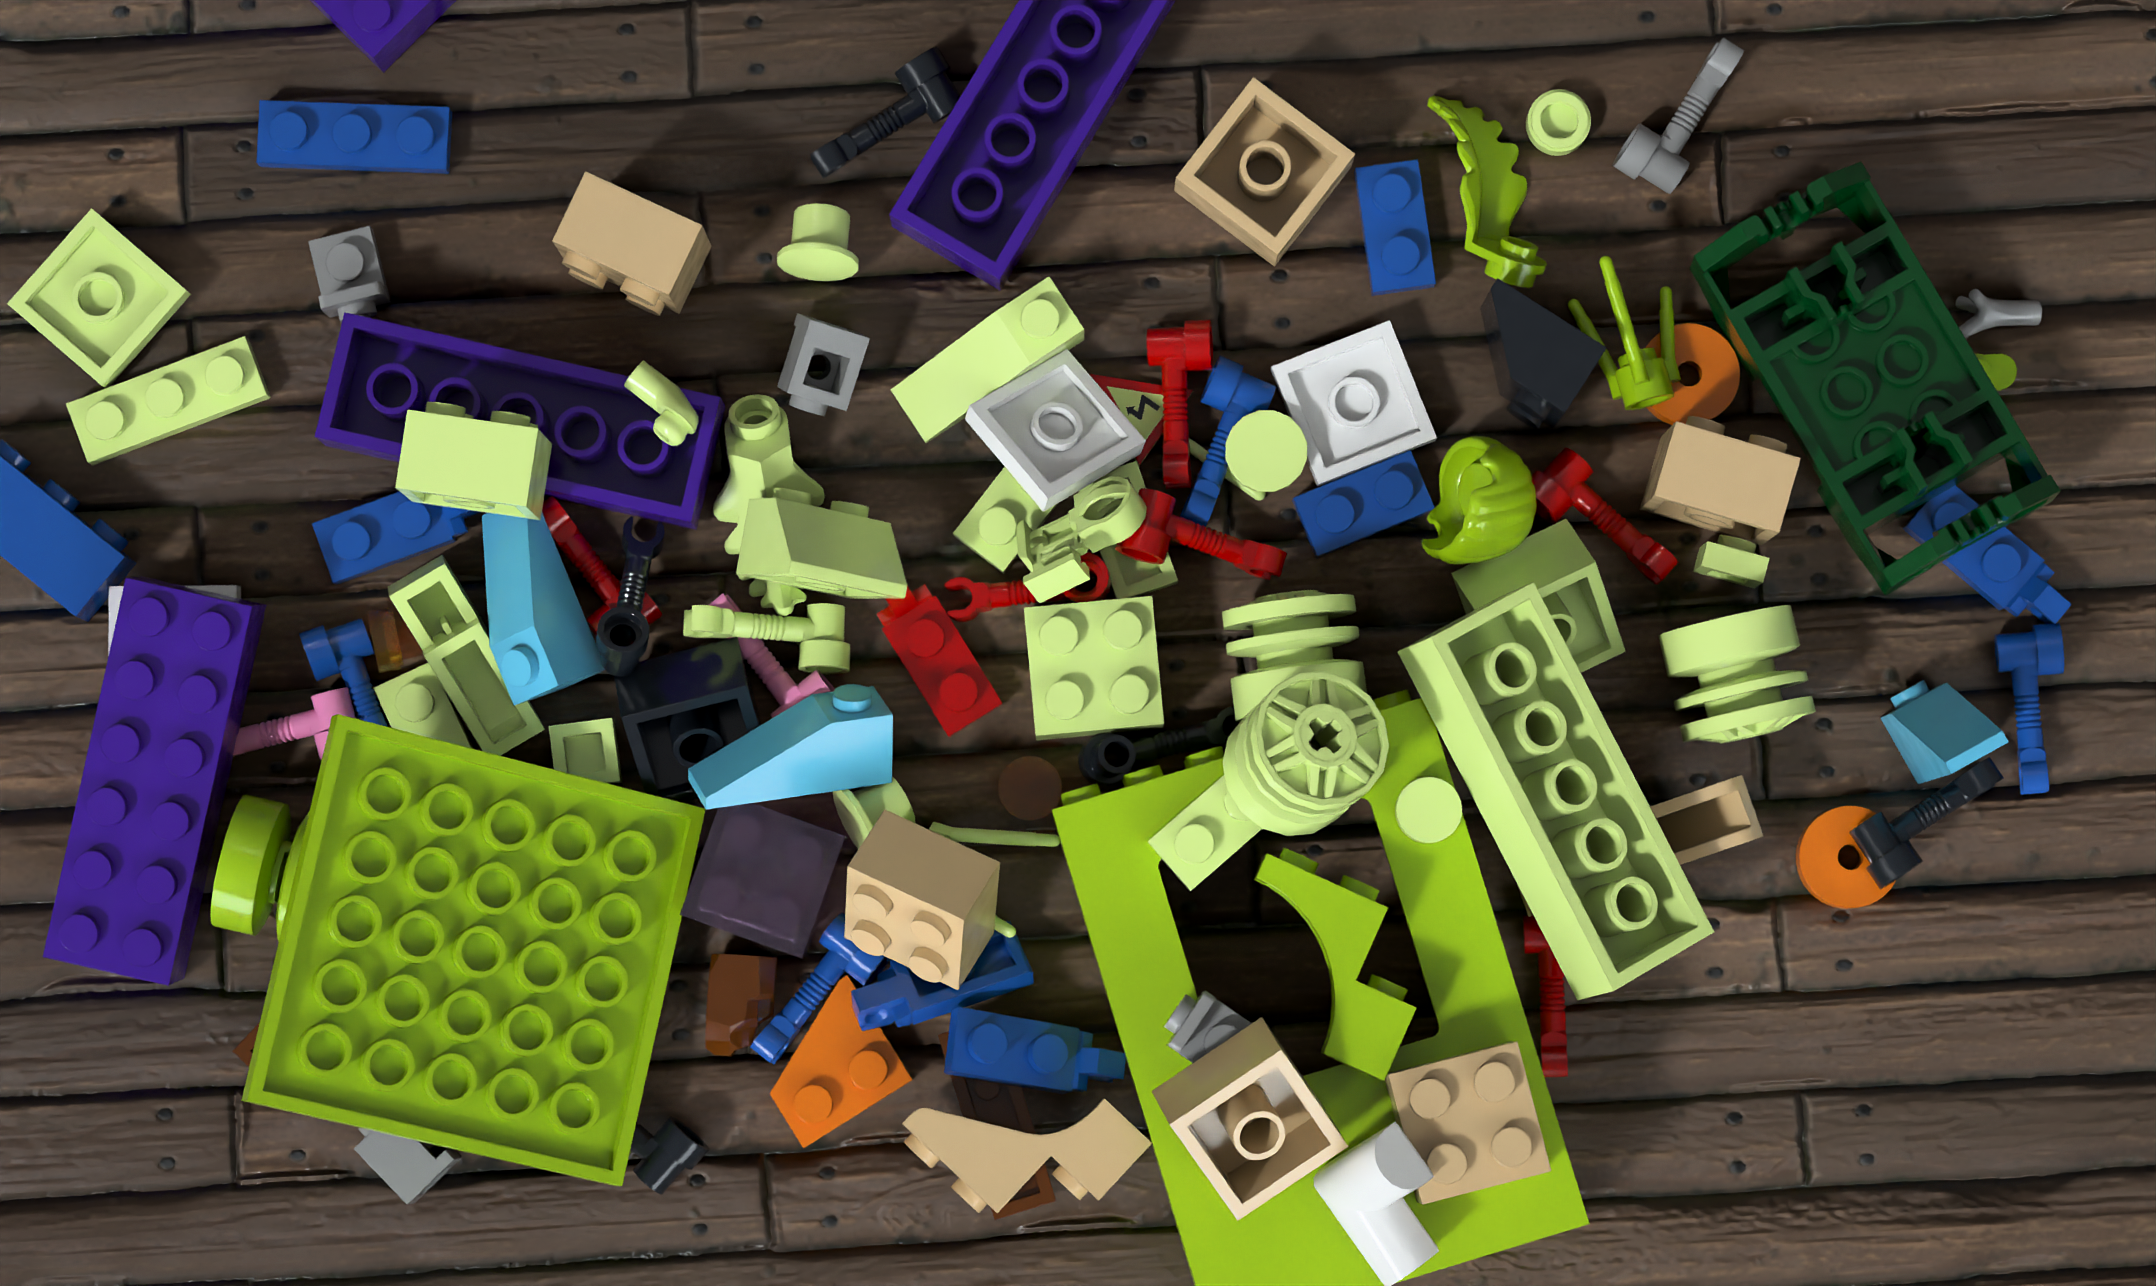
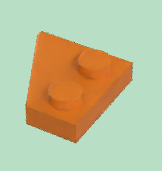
[770,975,913,1148]

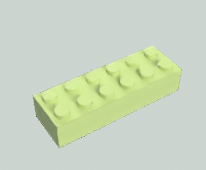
[1397,582,1714,1000]

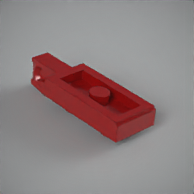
[876,584,1003,738]

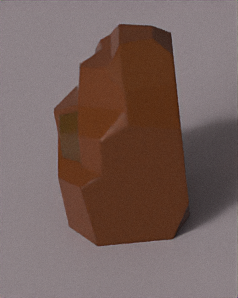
[705,954,778,1057]

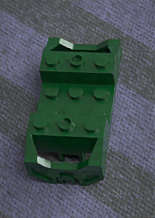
[1690,161,2061,596]

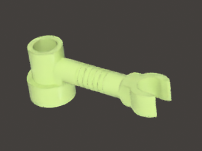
[683,603,850,674]

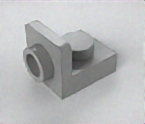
[308,226,391,323]
[1164,991,1252,1063]

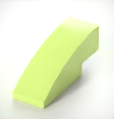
[388,554,545,756]

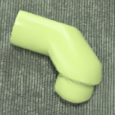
[624,360,699,446]

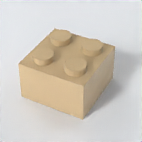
[1174,77,1355,267]
[552,171,712,316]
[1640,416,1801,546]
[844,809,1000,990]
[1152,1017,1349,1221]
[1385,1041,1551,1205]

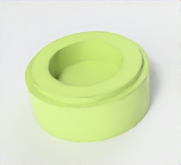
[1526,89,1591,156]
[1395,777,1462,844]

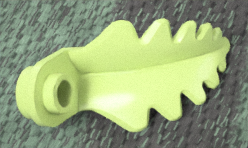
[713,394,825,616]

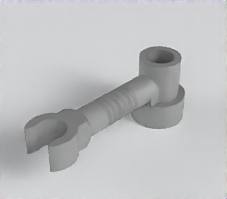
[1612,37,1744,194]

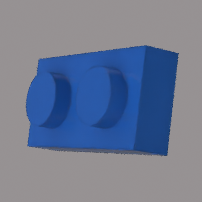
[1354,159,1436,296]
[1292,450,1435,559]

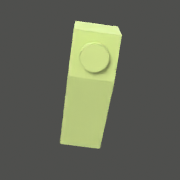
[891,277,1084,443]

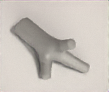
[1956,289,2042,339]

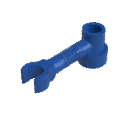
[1180,356,1276,526]
[299,618,388,727]
[1994,623,2064,795]
[750,912,890,1064]

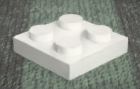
[1271,320,1437,487]
[965,349,1146,512]

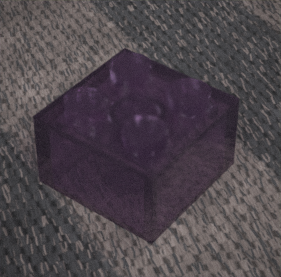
[680,803,849,960]

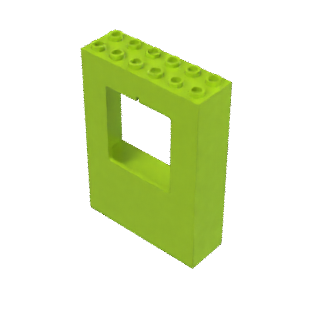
[1052,690,1590,1286]

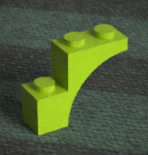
[1254,848,1416,1081]

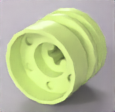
[1222,590,1367,722]
[1658,605,1816,744]
[1222,672,1389,836]

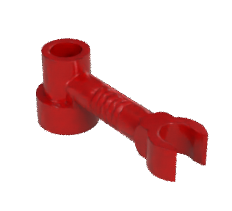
[1147,319,1213,489]
[1531,448,1679,585]
[1115,488,1287,580]
[542,496,663,636]
[944,552,1111,622]
[1523,915,1568,1077]

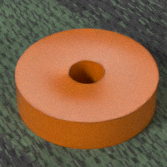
[1645,323,1740,425]
[1796,806,1896,909]

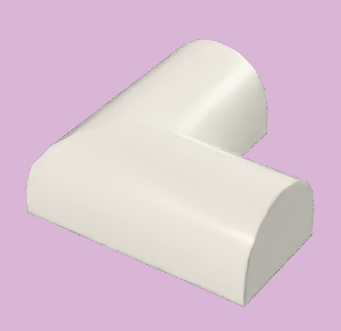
[1313,1122,1439,1286]

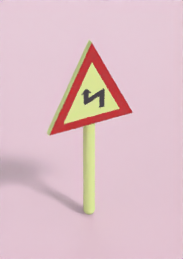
[1089,374,1266,501]

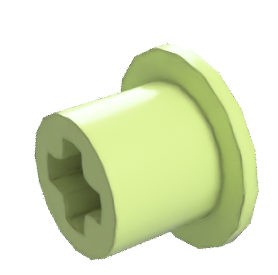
[777,203,859,281]
[1225,410,1307,492]
[833,777,915,849]

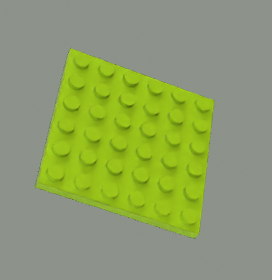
[241,714,706,1186]

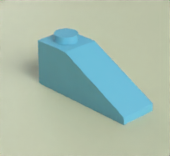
[482,513,605,706]
[1881,680,2009,784]
[688,684,893,810]

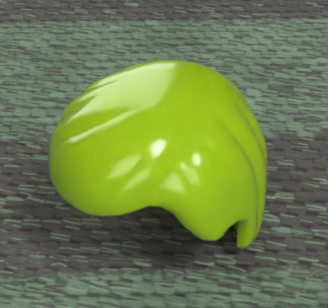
[1422,436,1537,564]

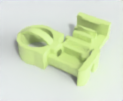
[1016,476,1147,603]

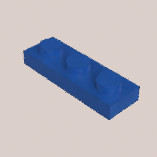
[256,100,452,174]

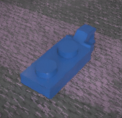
[1903,485,2072,624]
[312,491,482,585]
[851,921,1034,1031]
[944,1007,1126,1094]

